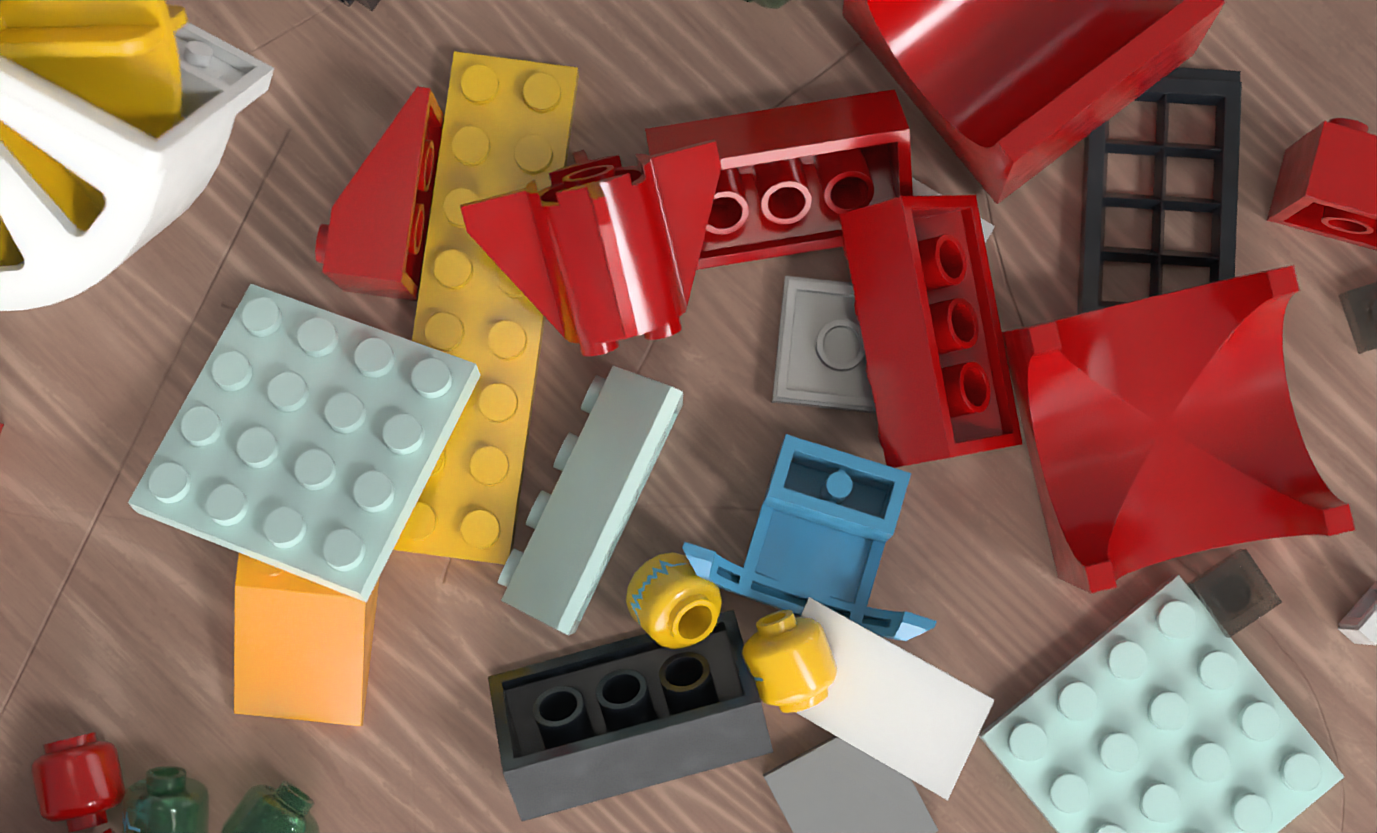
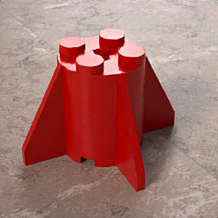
[460,139,722,357]

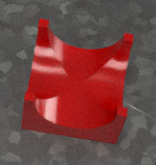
[1002,265,1355,593]

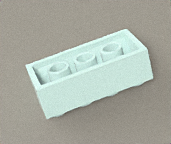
[498,366,683,635]

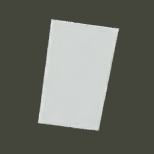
[796,597,994,800]

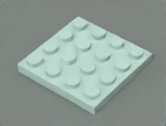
[128,284,481,602]
[978,575,1344,833]

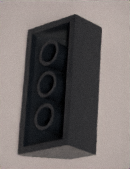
[488,609,773,822]

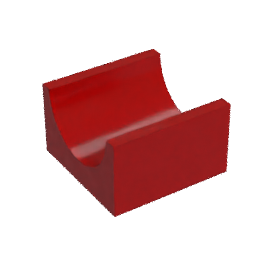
[842,0,1225,204]

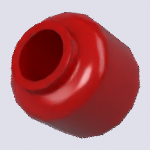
[31,732,126,833]

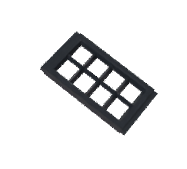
[1077,67,1242,314]

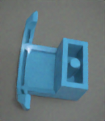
[682,434,937,641]

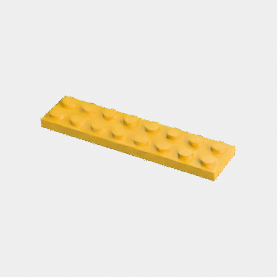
[393,51,579,565]

